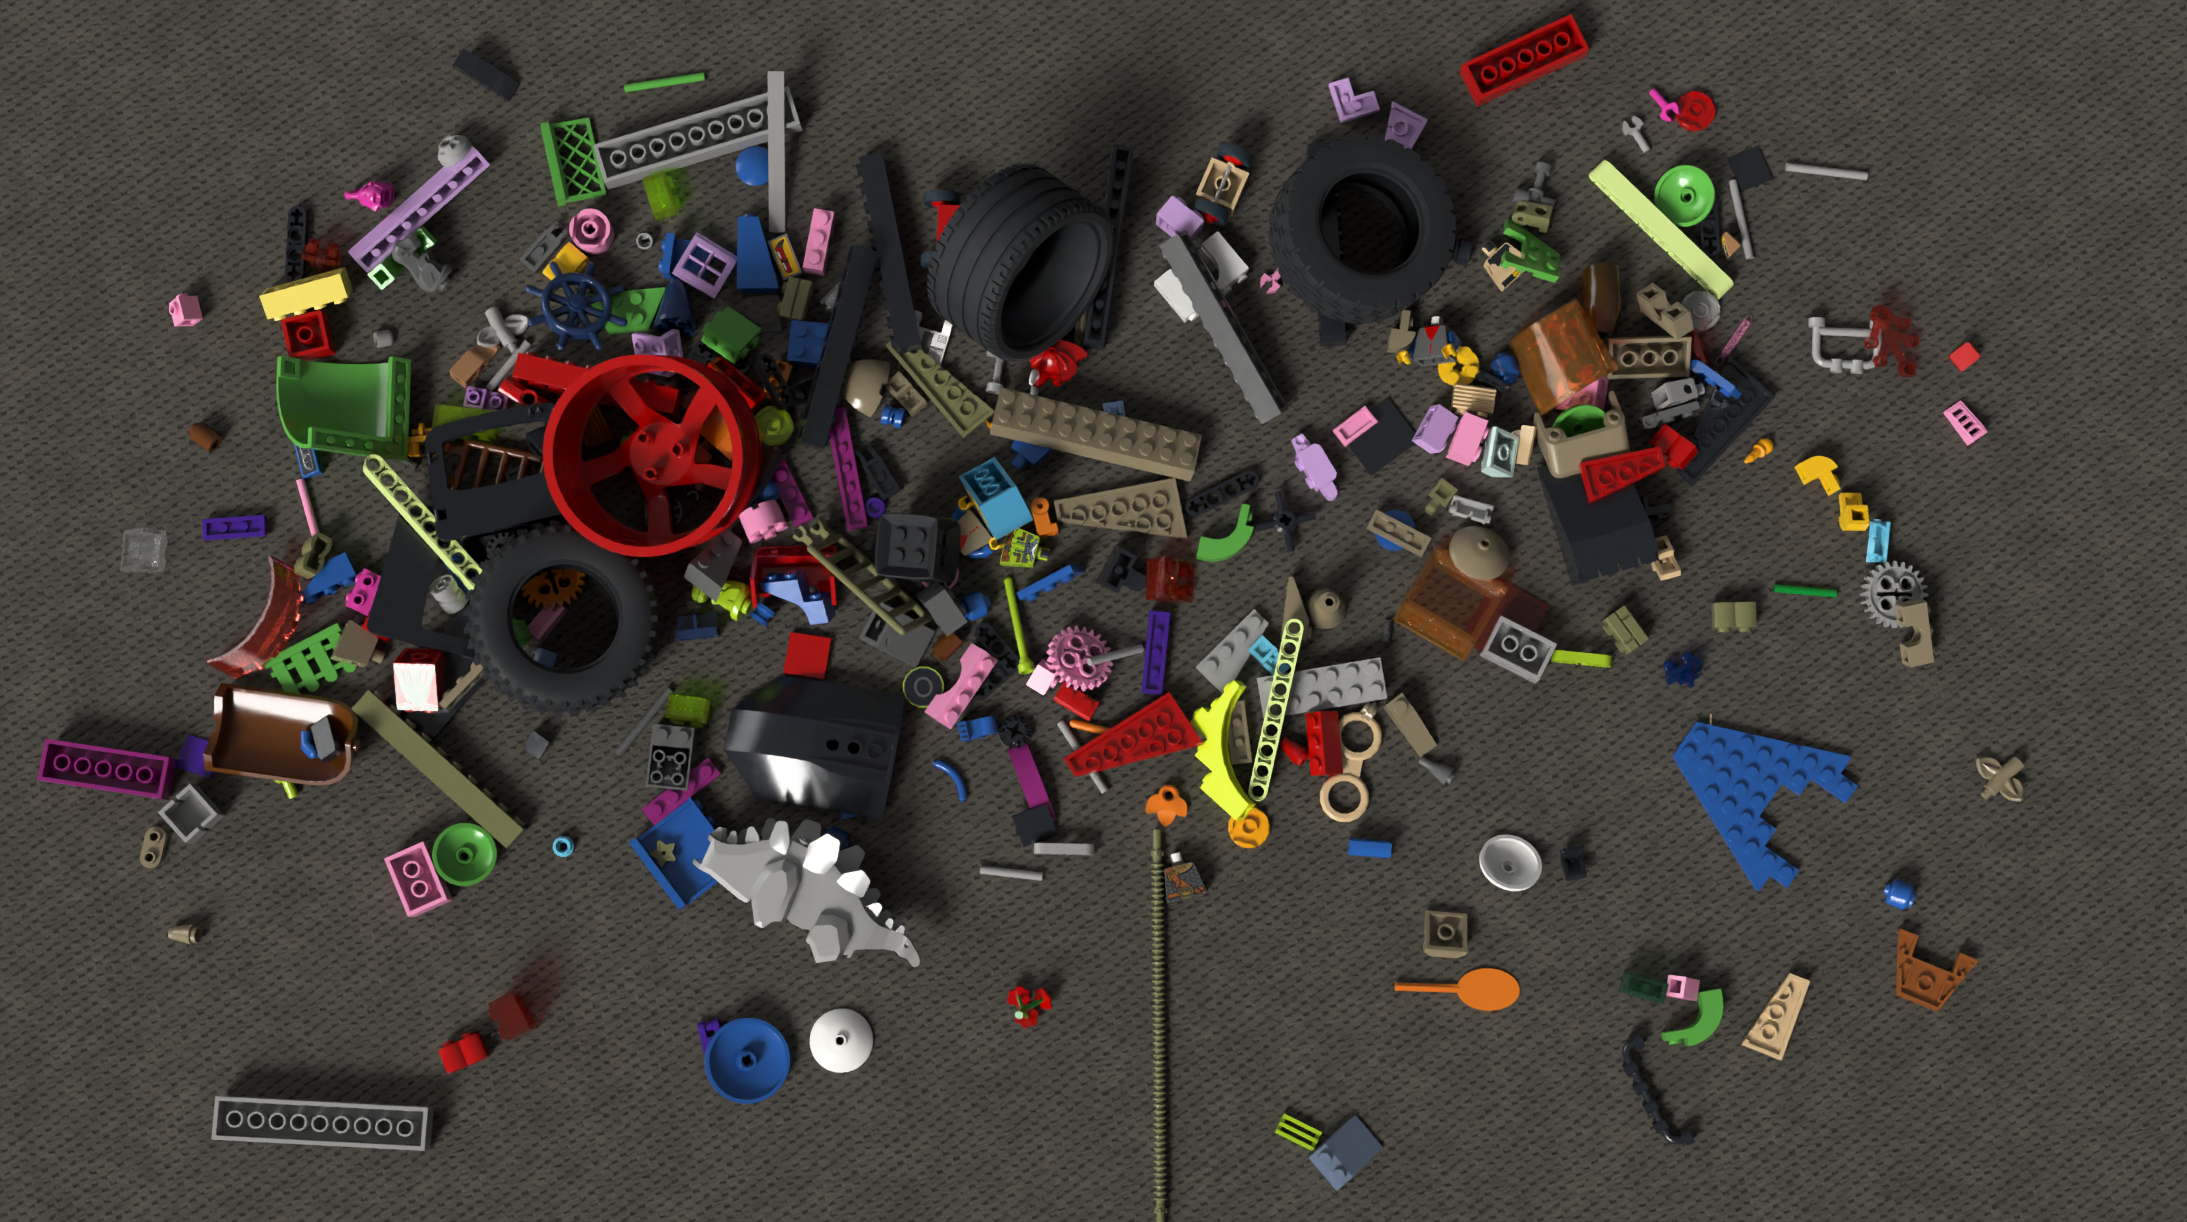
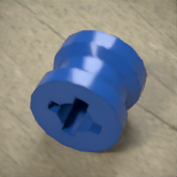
[750,602,776,627]

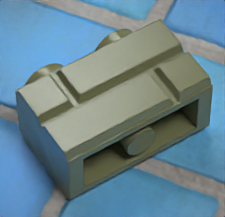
[777,277,814,322]
[1602,605,1650,655]

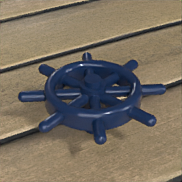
[525,261,628,350]

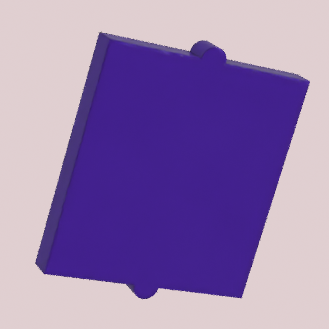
[176,734,213,778]

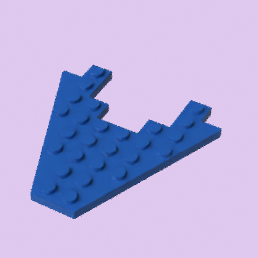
[1672,722,1858,891]

